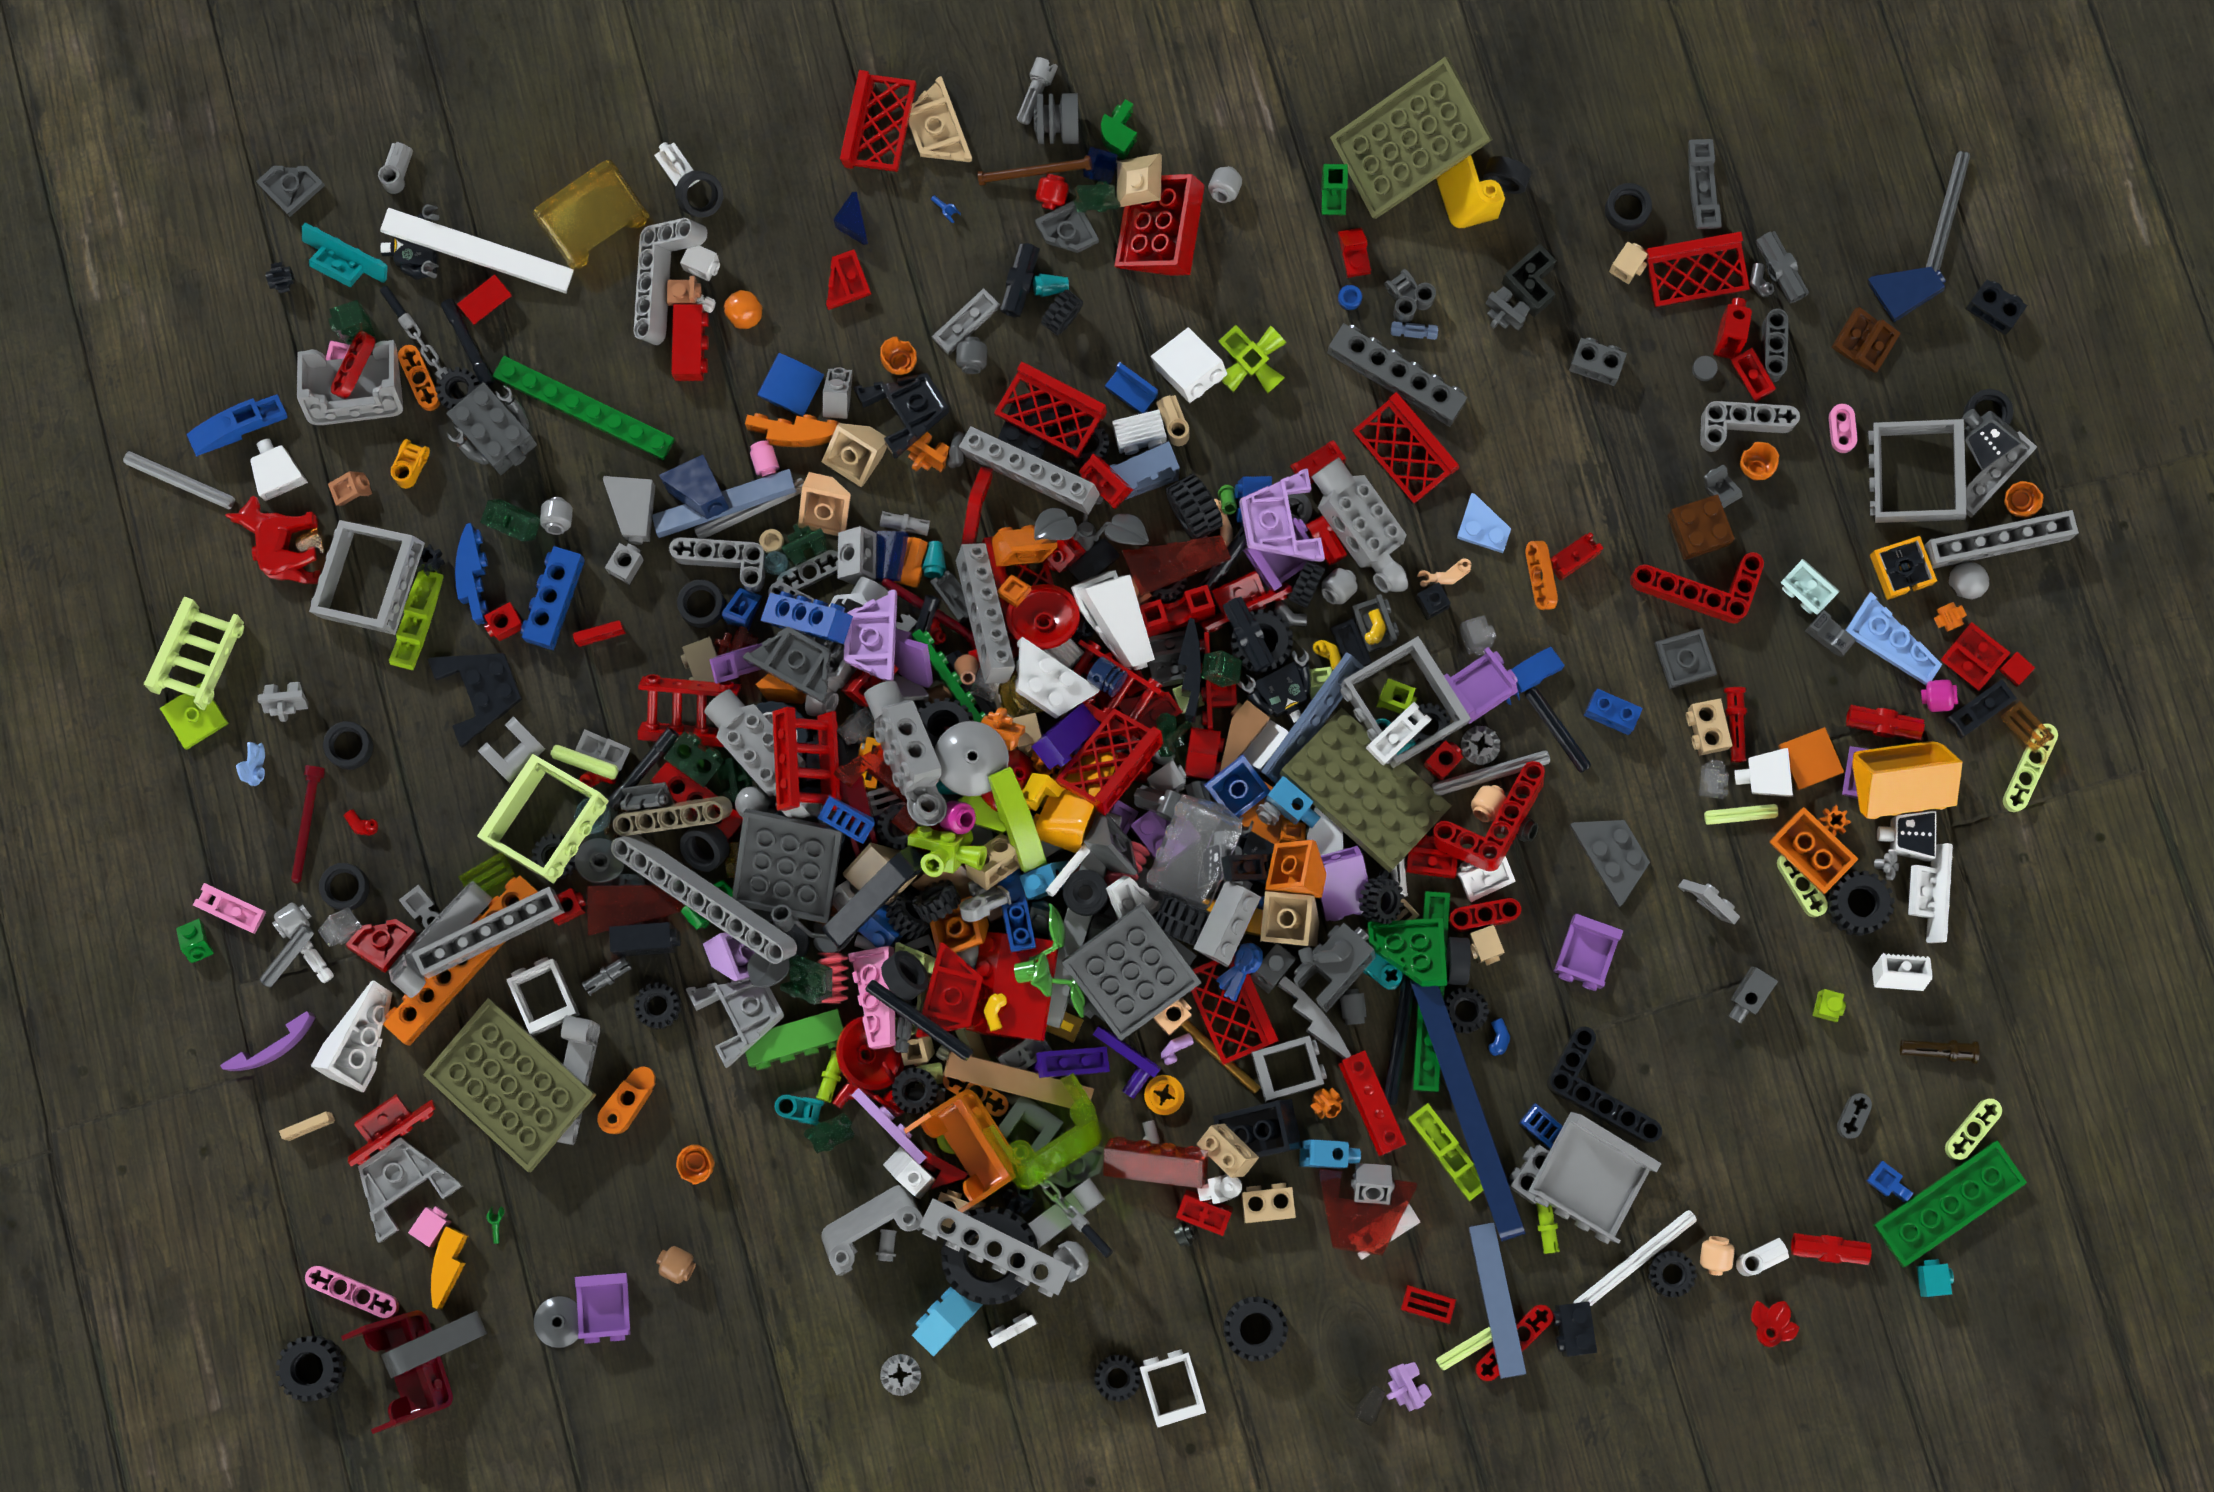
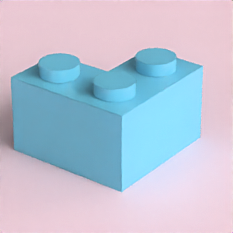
[912,1287,983,1357]

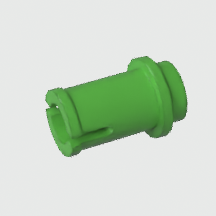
[1218,485,1237,515]

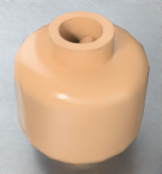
[1471,785,1506,822]
[1700,1236,1735,1276]

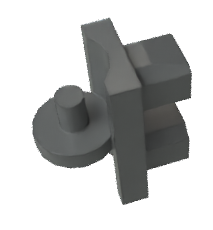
[1485,286,1530,331]

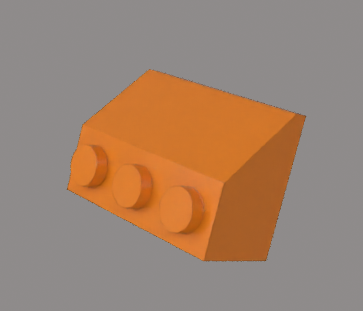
[1769,807,1858,894]

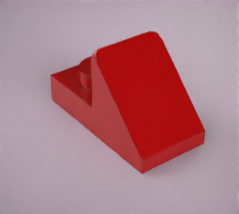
[1338,228,1371,278]
[922,1150,968,1189]

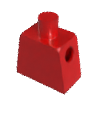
[1713,298,1752,359]

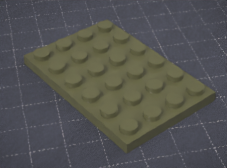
[1330,57,1493,219]
[1279,708,1452,873]
[423,998,596,1172]

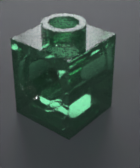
[1201,650,1242,687]

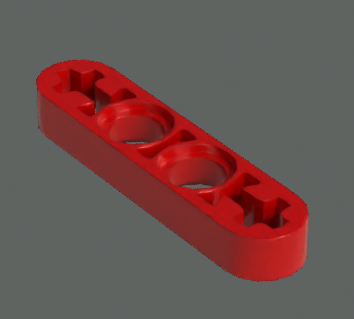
[1475,1305,1553,1381]

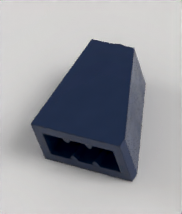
[1868,266,1946,322]
[659,455,729,519]

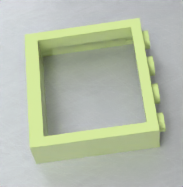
[477,754,609,884]

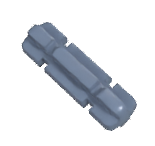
[1391,321,1438,340]

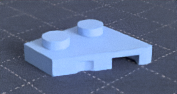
[1457,493,1511,553]

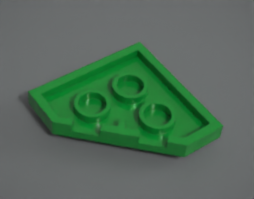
[1368,918,1447,987]

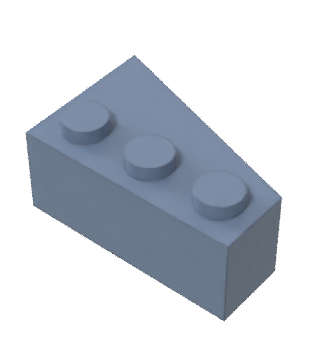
[1110,441,1180,500]

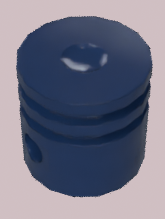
[1087,656,1128,697]

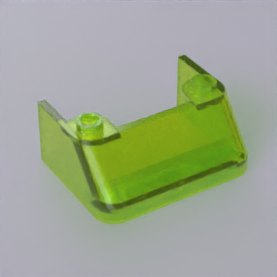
[982,1073,1102,1190]

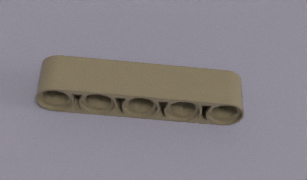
[613,796,733,836]

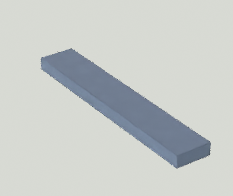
[652,469,797,538]
[1261,652,1364,784]
[1469,1223,1526,1379]

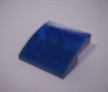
[873,531,908,582]

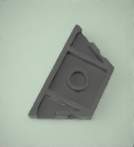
[743,626,831,704]
[1569,820,1650,907]

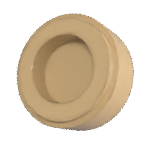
[759,529,785,555]

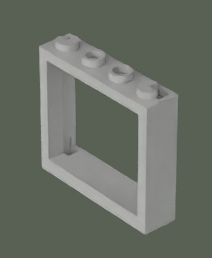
[1868,419,1966,523]
[309,520,425,635]
[1340,636,1471,768]

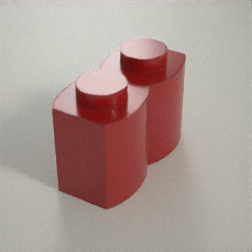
[1185,727,1225,781]

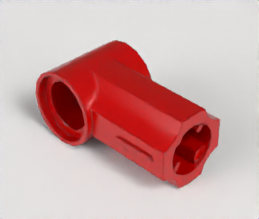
[1305,515,1347,566]

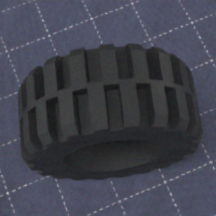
[941,1206,1039,1305]

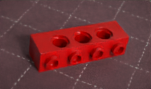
[651,758,743,845]

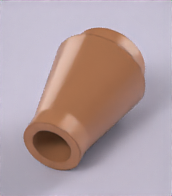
[954,655,979,685]

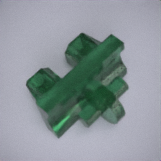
[1074,181,1121,212]
[782,523,827,566]
[1156,713,1192,757]
[716,758,755,803]
[803,1113,855,1154]

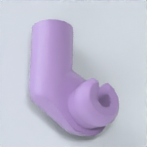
[1161,1033,1193,1065]

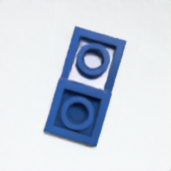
[1511,647,1565,693]

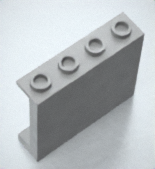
[1528,1112,1661,1244]

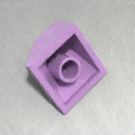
[703,932,755,981]

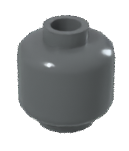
[956,337,988,374]

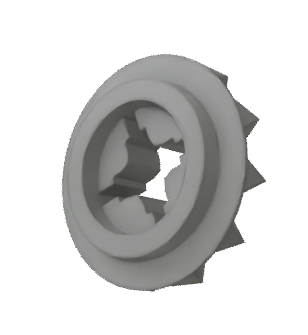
[1461,726,1500,765]
[880,1354,921,1396]

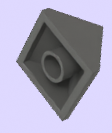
[1083,814,1138,875]

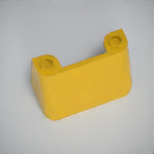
[1436,155,1505,228]

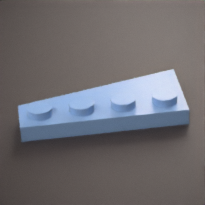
[1845,592,1942,685]

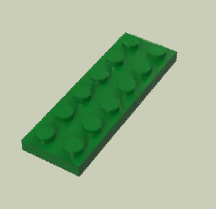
[1873,1141,2027,1268]

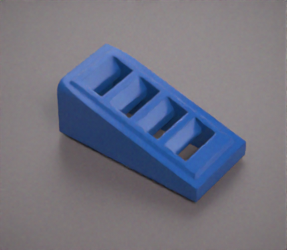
[817,795,875,844]
[1518,1103,1563,1150]

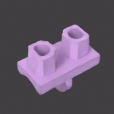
[1386,1362,1431,1412]

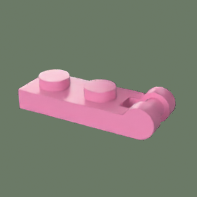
[193,883,266,934]

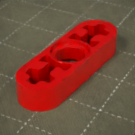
[331,331,375,399]

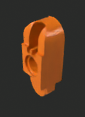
[597,1067,656,1135]

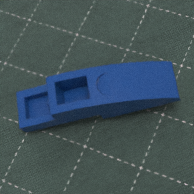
[187,394,287,456]
[455,523,489,625]
[997,868,1036,952]

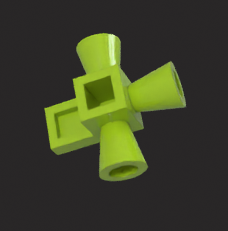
[1218,325,1286,394]
[908,826,987,877]

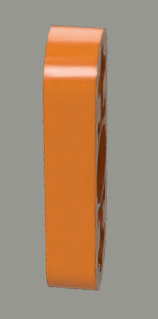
[398,345,441,411]
[1525,541,1558,610]
[943,1076,1009,1117]

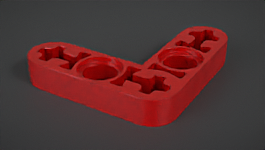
[961,466,993,545]

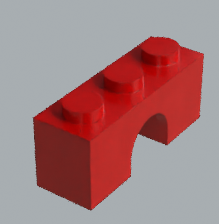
[1139,585,1215,638]

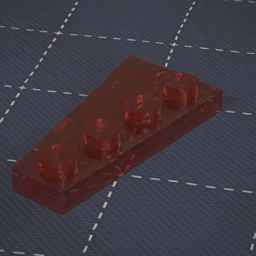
[1122,535,1231,596]
[587,885,686,936]

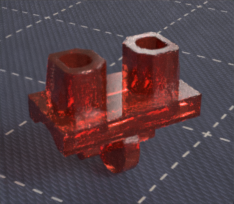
[714,626,758,656]

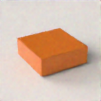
[997,574,1031,608]

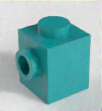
[1916,1259,1954,1297]

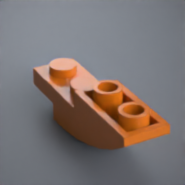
[745,413,840,447]

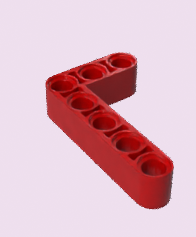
[1630,552,1764,624]
[1434,761,1545,872]

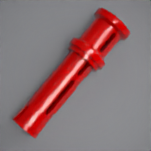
[1724,687,1747,763]

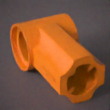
[894,537,928,588]

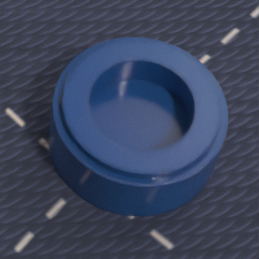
[1338,285,1362,310]

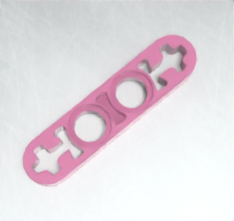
[305,1266,399,1318]

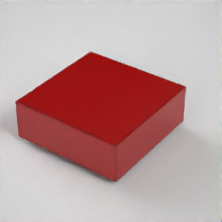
[1999,652,2035,686]

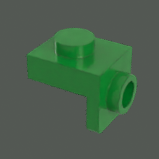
[176,919,213,963]

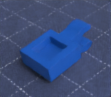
[1866,1161,1913,1202]

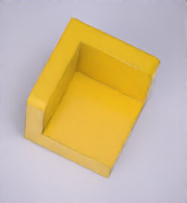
[1022,773,1063,811]

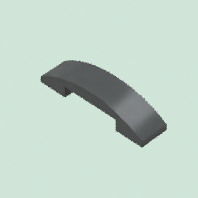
[1688,139,1722,229]

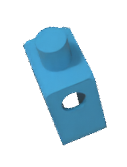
[1265,776,1321,828]
[1019,860,1073,901]
[1299,1140,1361,1169]

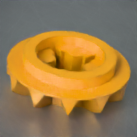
[1144,1075,1184,1115]

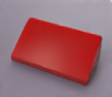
[1731,348,1776,403]

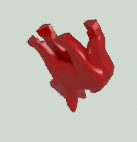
[225,496,321,584]

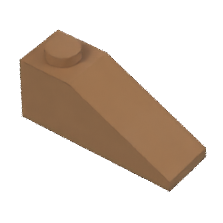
[1220,700,1270,772]

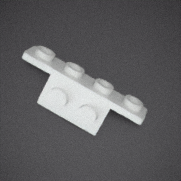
[1908,843,1953,943]

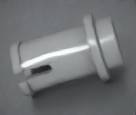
[876,1229,897,1262]

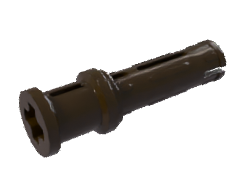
[1899,1039,1980,1064]

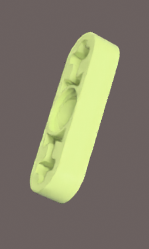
[1777,855,1828,917]
[1945,1099,2002,1160]

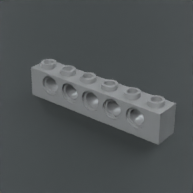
[959,426,1100,515]
[1924,510,2079,569]
[956,543,1015,684]
[412,887,565,979]
[919,1198,1072,1298]

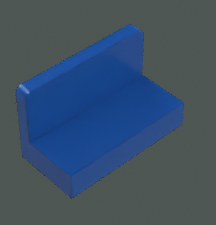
[1105,362,1158,414]

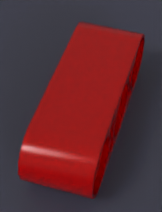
[1448,898,1521,932]

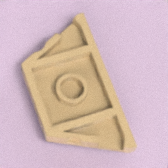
[908,76,972,162]

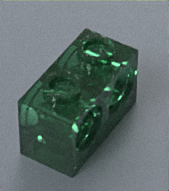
[328,300,375,345]
[480,499,540,541]
[664,731,724,787]

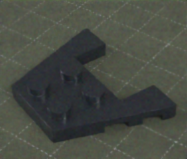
[853,373,949,459]
[998,398,1086,469]
[428,653,523,748]

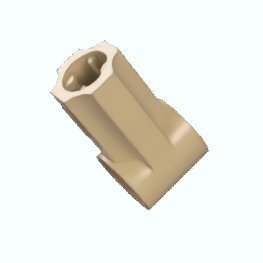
[1156,395,1189,446]

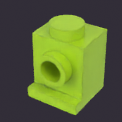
[1376,678,1417,714]
[1812,989,1846,1022]

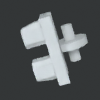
[1197,1174,1242,1204]

